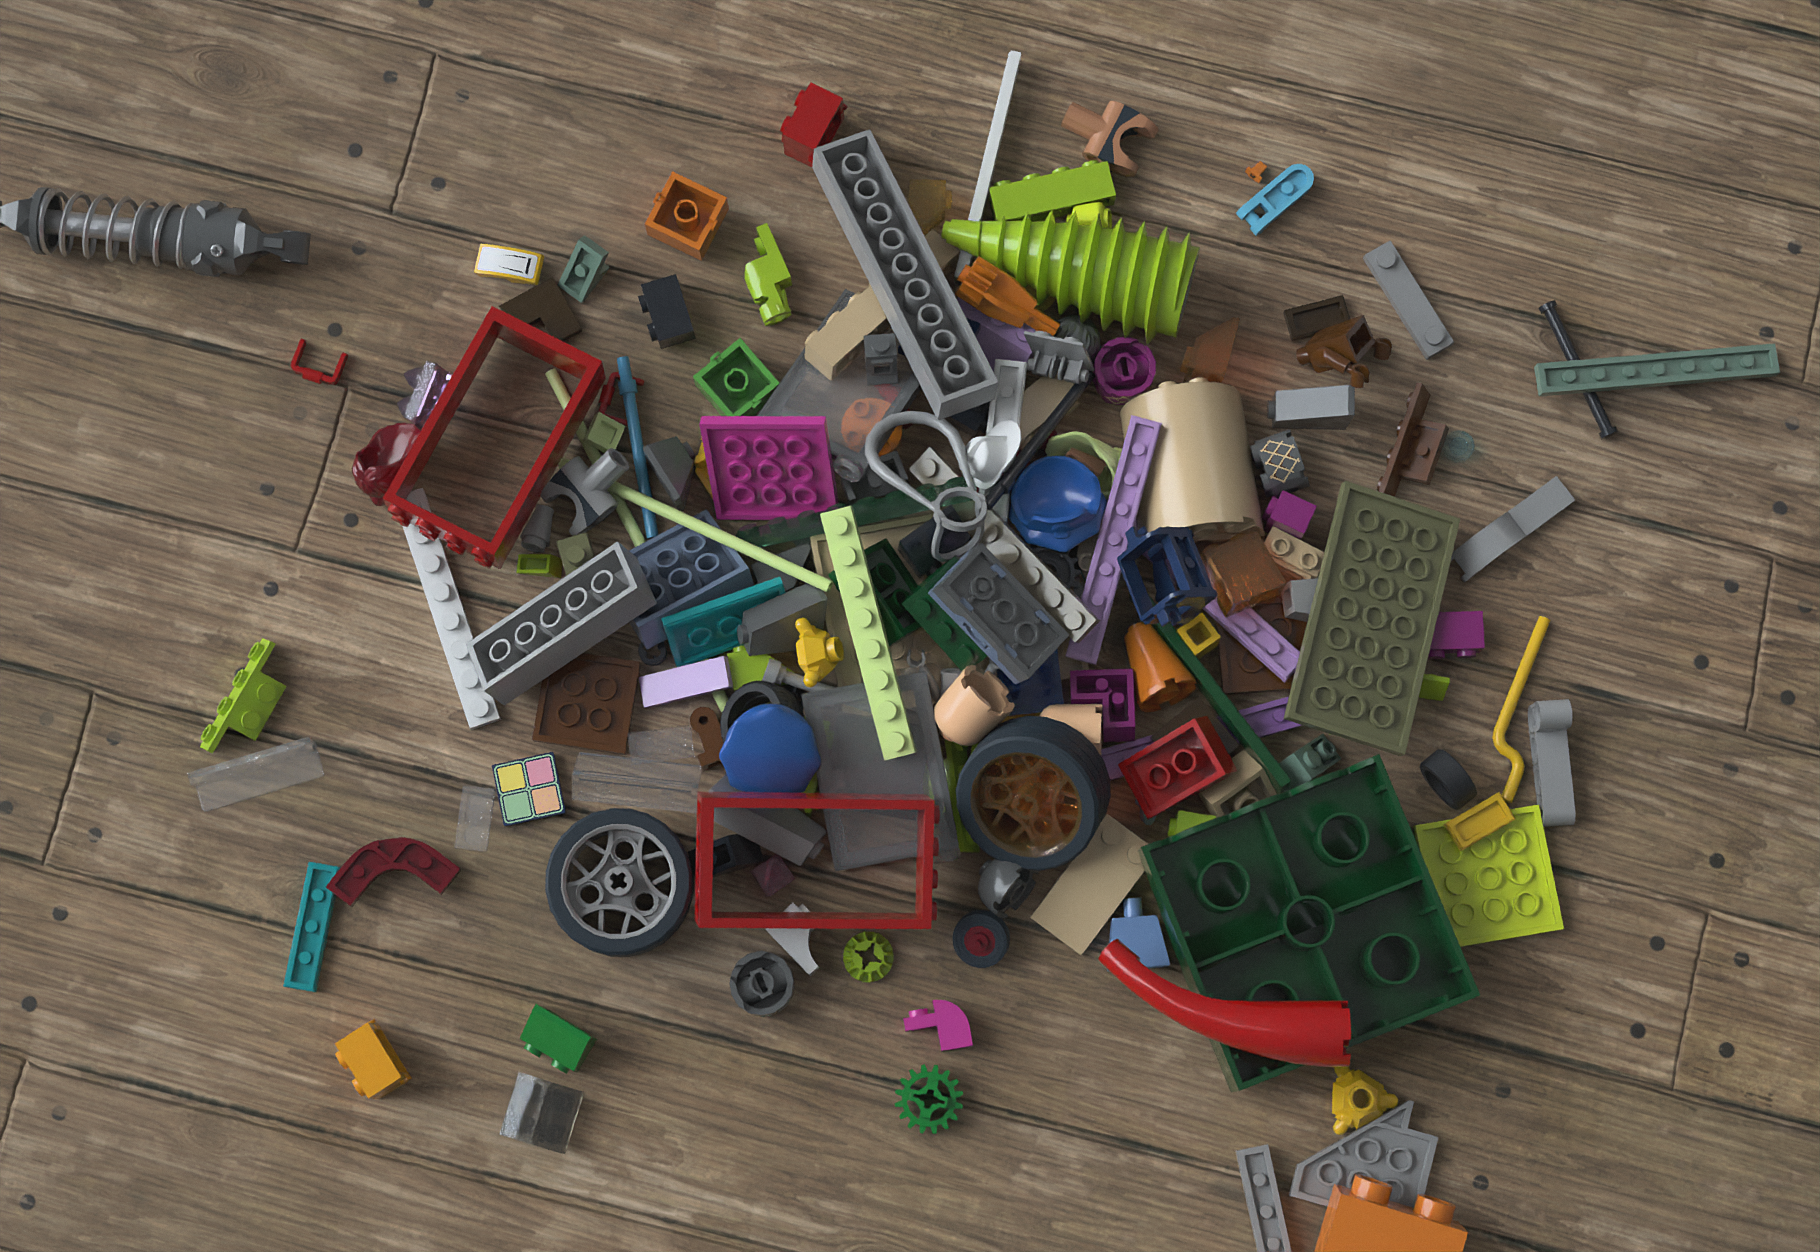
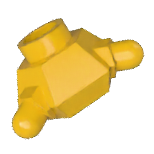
[795,617,844,688]
[1332,1067,1398,1135]

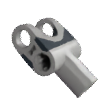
[540,448,629,536]

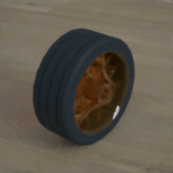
[956,716,1111,871]

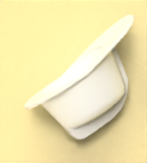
[960,420,1022,489]

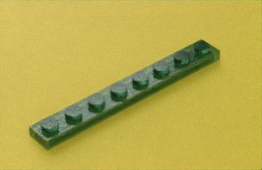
[735,477,977,553]

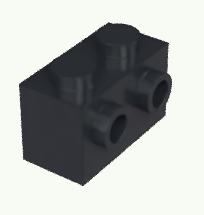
[638,274,696,349]

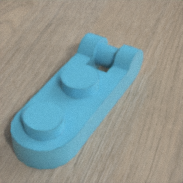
[1236,164,1314,236]

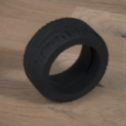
[720,681,804,743]

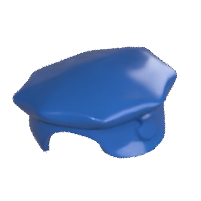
[1008,456,1107,552]
[719,704,821,793]

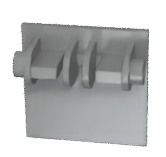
[1024,331,1094,384]

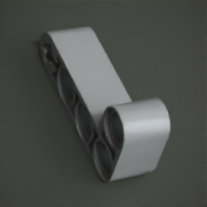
[1528,699,1576,827]

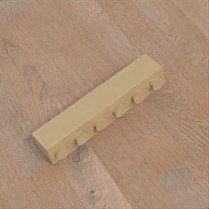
[805,229,959,381]

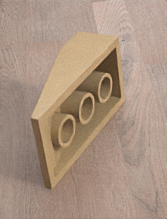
[1030,814,1148,955]

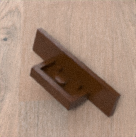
[1377,383,1449,497]

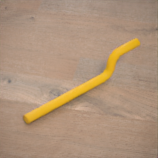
[1492,616,1551,803]

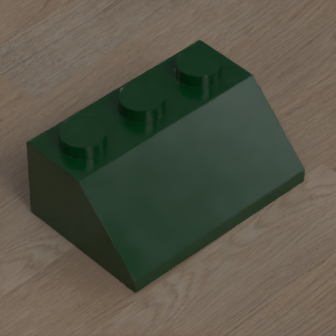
[828,538,922,648]
[902,555,987,671]

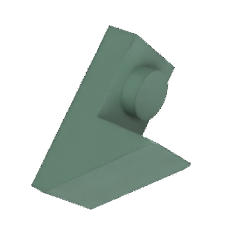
[557,235,609,303]

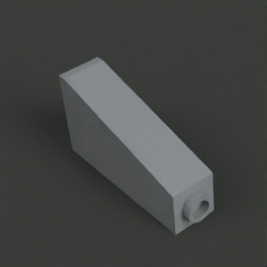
[709,774,827,866]

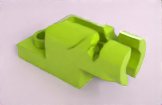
[744,223,792,327]

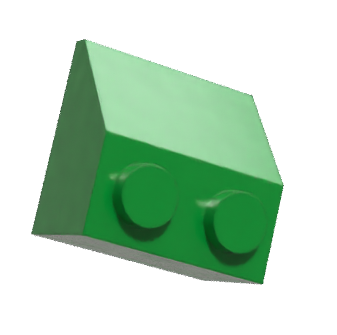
[520,1004,597,1074]

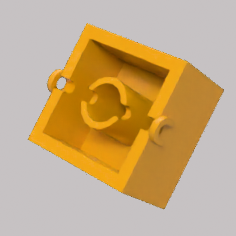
[335,1019,412,1100]

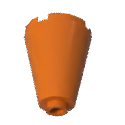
[1124,622,1197,712]

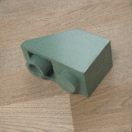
[1279,734,1341,792]

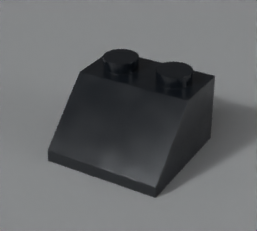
[897,504,971,579]

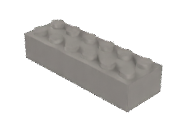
[466,541,657,706]

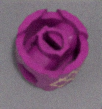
[1093,337,1156,405]

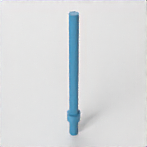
[617,356,659,539]

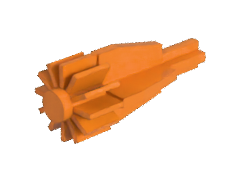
[954,256,1060,336]

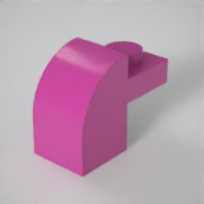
[903,1000,973,1052]

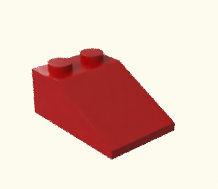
[1118,716,1238,820]

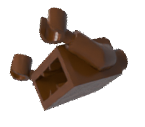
[1296,315,1392,388]

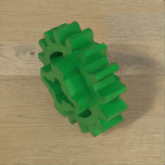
[894,1064,963,1134]

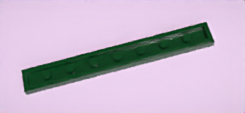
[1129,594,1291,793]

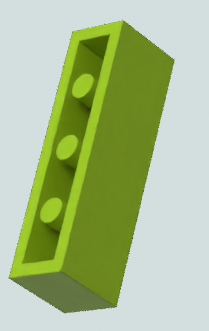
[988,160,1116,222]

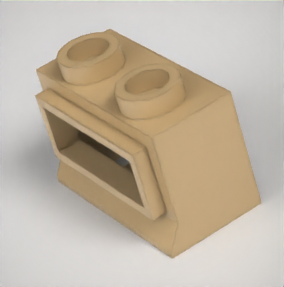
[1255,526,1324,580]

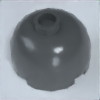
[978,859,1039,918]

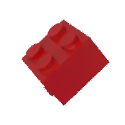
[780,82,848,167]

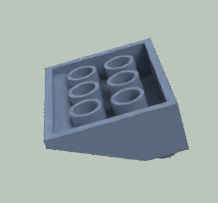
[629,509,754,650]

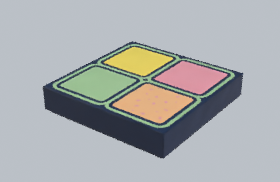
[492,752,567,827]

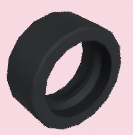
[1420,749,1478,810]

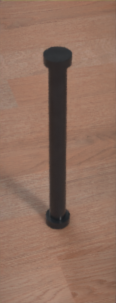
[1538,300,1618,440]

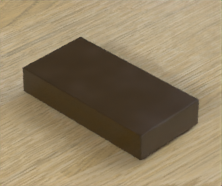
[1283,295,1350,341]

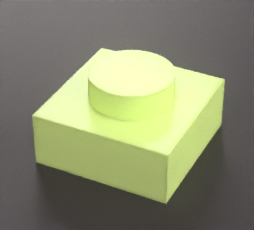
[583,412,625,453]

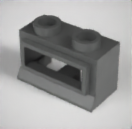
[839,450,908,507]

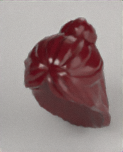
[352,423,421,506]

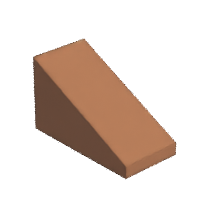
[1064,448,1106,477]

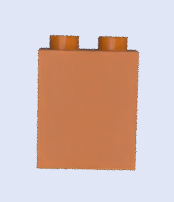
[1314,1174,1468,1252]

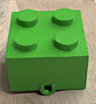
[693,338,780,416]

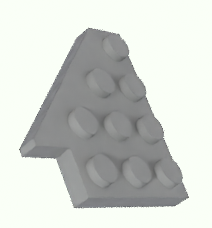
[1289,1100,1438,1208]

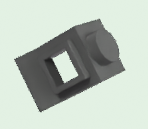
[864,333,898,386]

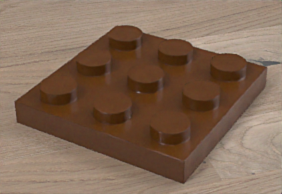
[1215,596,1307,695]
[532,653,641,755]

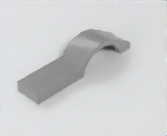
[1450,476,1575,583]

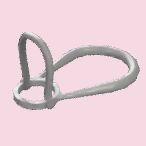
[865,411,987,562]

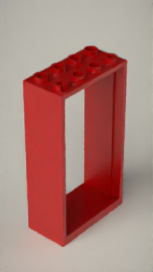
[383,306,606,569]
[694,791,940,929]

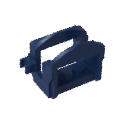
[1117,526,1218,627]

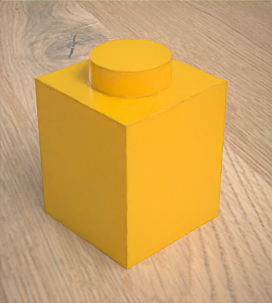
[1176,613,1221,659]

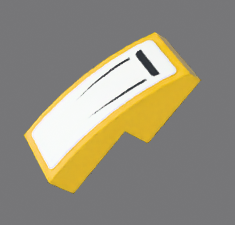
[474,244,545,285]

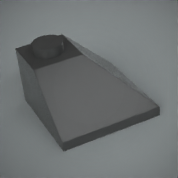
[643,436,695,511]

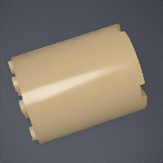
[1120,377,1264,550]

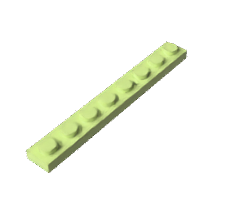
[820,506,917,761]

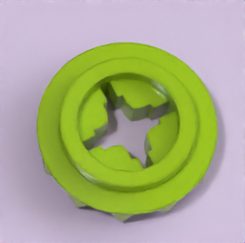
[843,931,894,982]

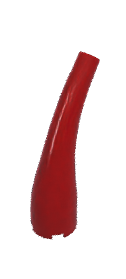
[1098,939,1351,1067]

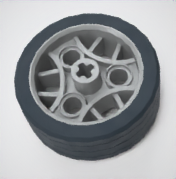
[545,808,694,957]

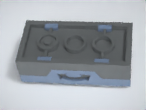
[928,543,1069,684]

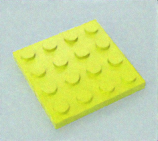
[1413,804,1564,947]

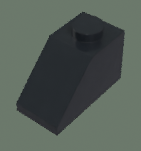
[688,834,764,877]

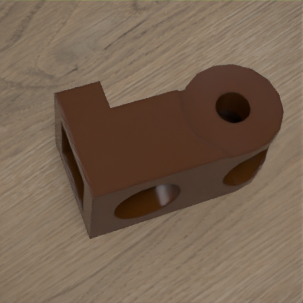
[690,707,724,771]

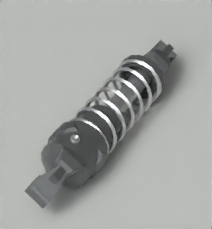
[0,187,311,277]

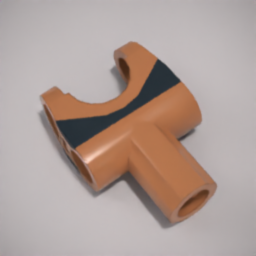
[1061,101,1158,177]

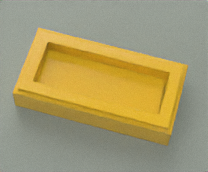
[1444,792,1516,851]

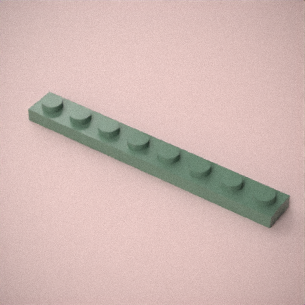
[1534,344,1780,396]

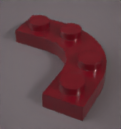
[326,837,461,907]

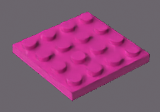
[699,416,839,520]

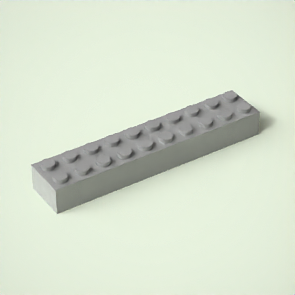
[812,129,999,420]

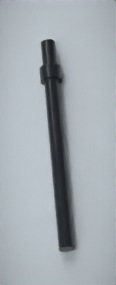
[985,371,1095,510]

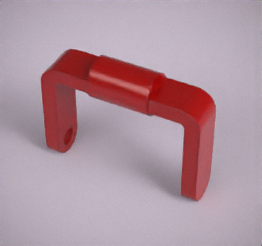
[290,338,348,385]
[598,372,645,427]

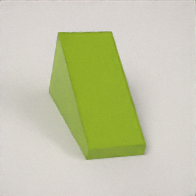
[516,554,563,578]

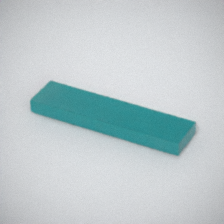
[283,862,341,992]

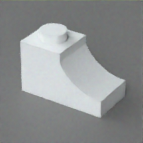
[766,903,819,976]

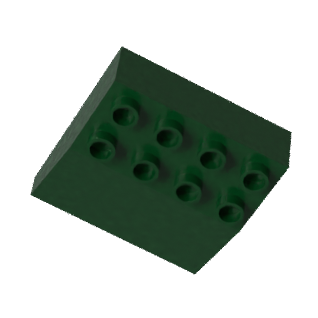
[1138,754,1480,1092]

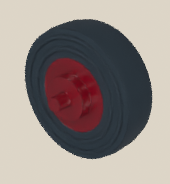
[953,910,1010,968]

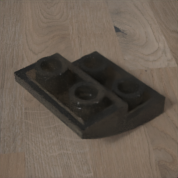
[499,1072,584,1154]

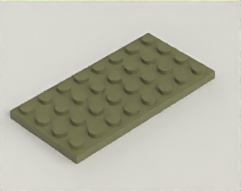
[1284,481,1460,756]

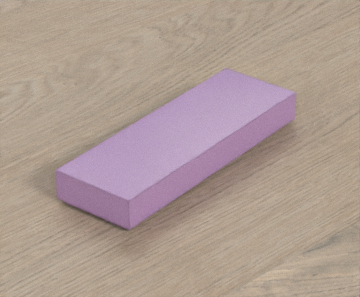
[639,656,733,708]

